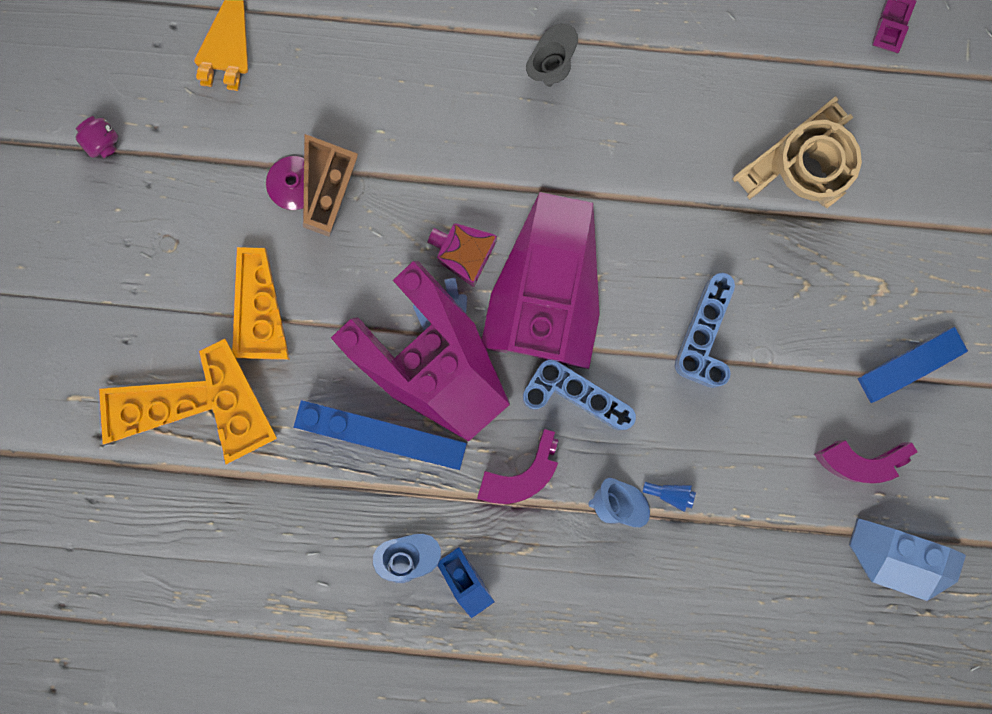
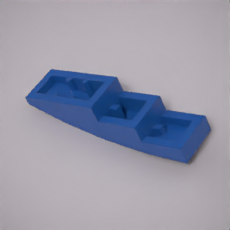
[857,327,968,403]

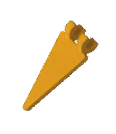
[194,0,248,91]

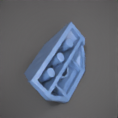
[849,518,966,601]

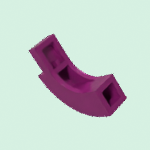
[477,429,558,504]

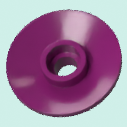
[266,156,304,210]

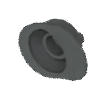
[526,23,578,87]

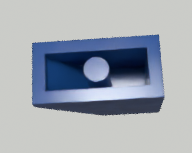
[437,547,495,618]

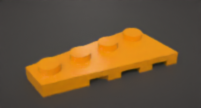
[232,247,290,360]
[99,381,212,445]

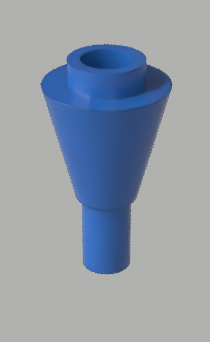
[643,482,696,512]

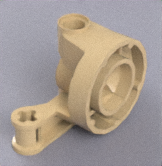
[732,96,862,209]

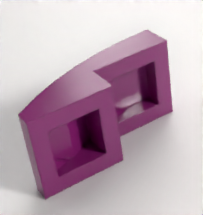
[872,0,917,54]

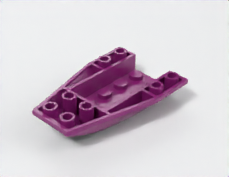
[482,192,600,370]

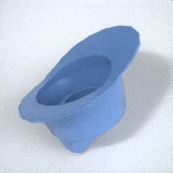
[588,478,650,528]
[373,534,441,583]

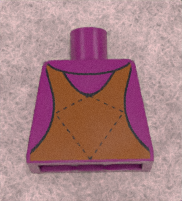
[427,223,497,287]

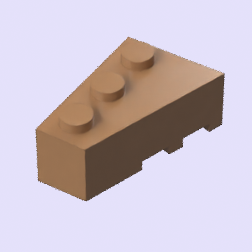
[303,134,358,237]

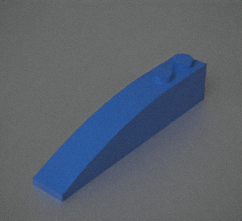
[293,400,467,470]

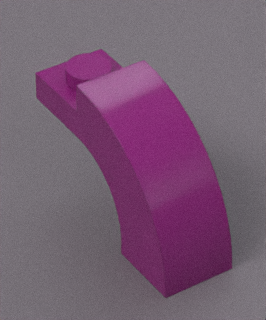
[814,440,918,483]

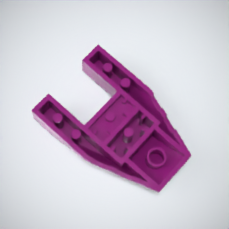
[331,261,510,441]

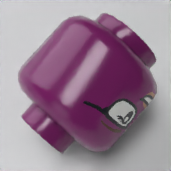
[76,116,118,159]

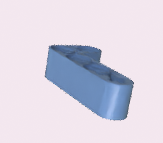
[675,273,735,388]
[523,360,636,430]

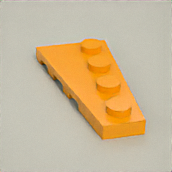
[199,338,277,465]

